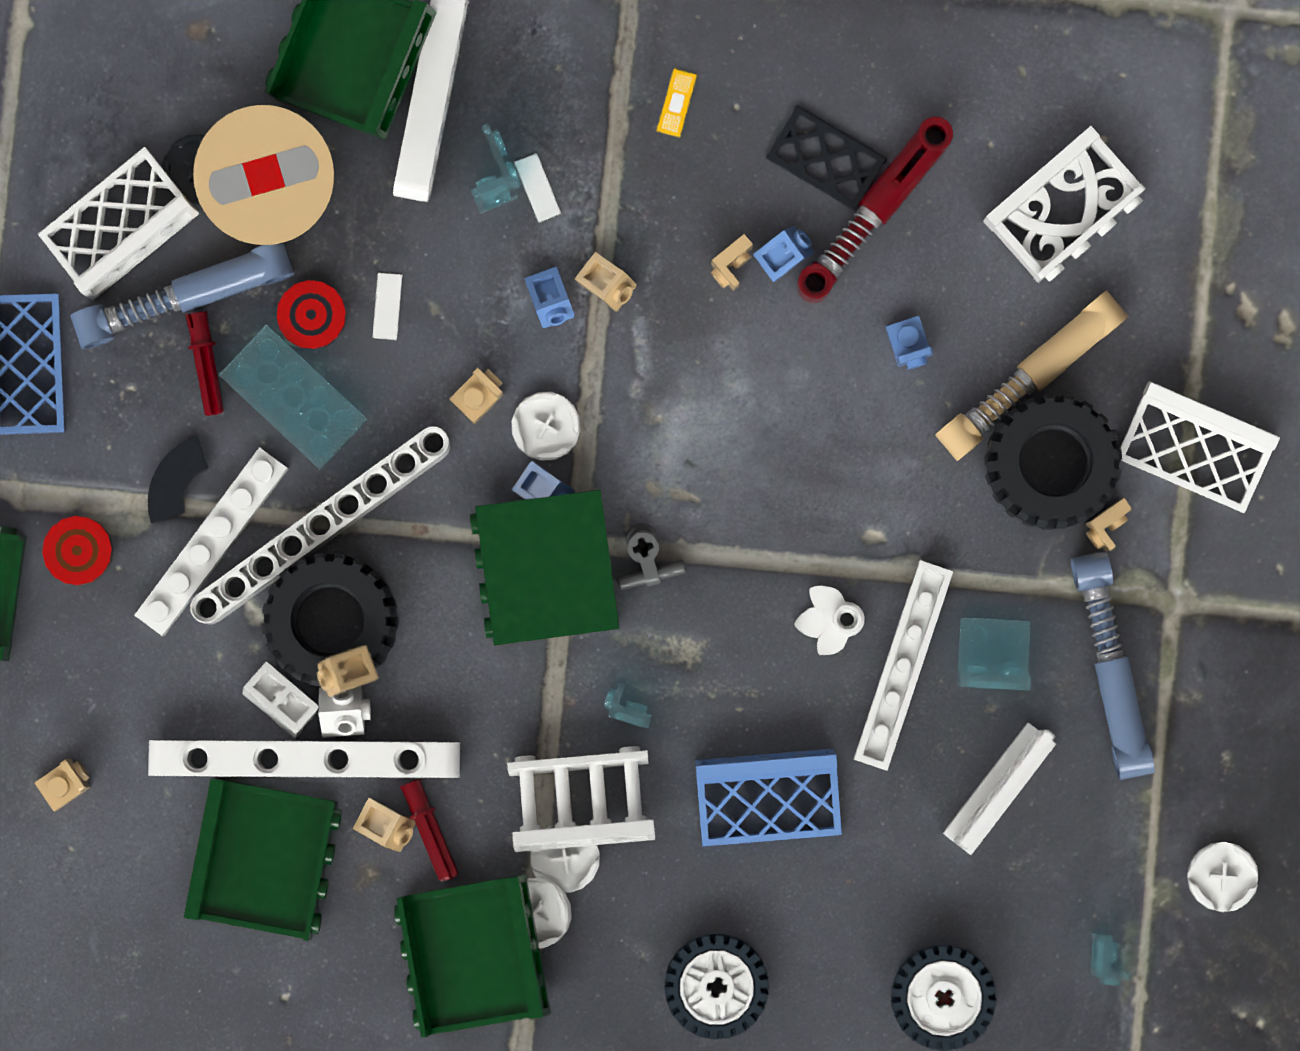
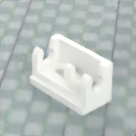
[242,661,319,739]

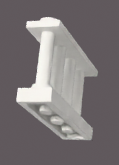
[507,746,655,852]

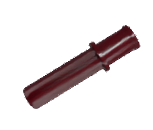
[185,311,224,416]
[400,778,458,881]

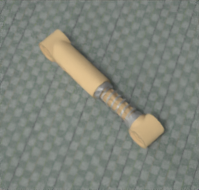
[935,290,1129,461]

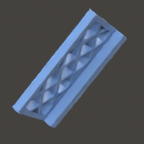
[0,294,64,435]
[695,748,842,847]

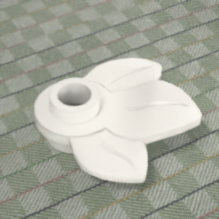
[794,586,864,655]

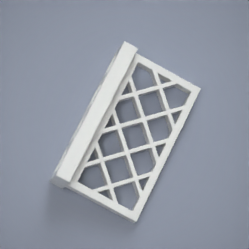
[38,147,199,301]
[1119,381,1280,513]
[943,723,1056,855]

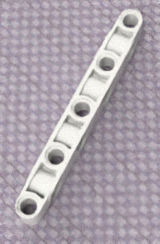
[148,740,460,778]

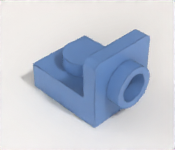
[753,226,814,282]
[524,266,575,328]
[885,316,933,370]
[512,461,575,499]

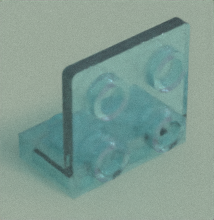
[471,123,521,214]
[957,617,1032,691]

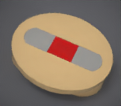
[193,105,334,245]

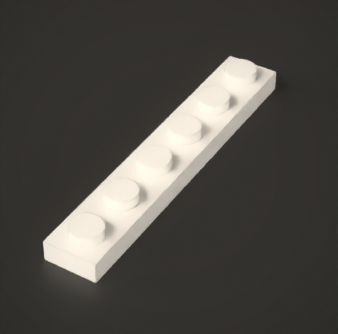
[134,447,288,636]
[854,560,953,771]

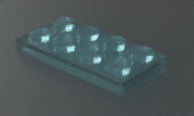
[219,325,368,470]

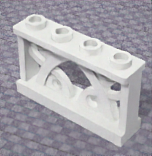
[983,126,1146,283]

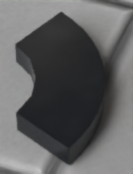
[148,436,208,524]

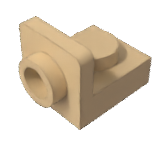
[711,234,753,291]
[575,252,636,311]
[449,367,504,424]
[1086,498,1132,552]
[317,645,378,697]
[35,759,91,812]
[353,798,416,852]

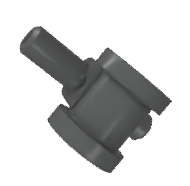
[617,523,686,591]

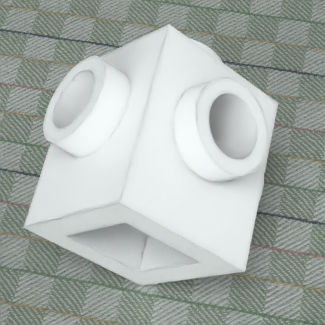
[318,686,371,737]

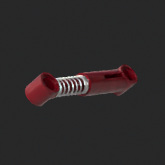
[797,117,953,303]

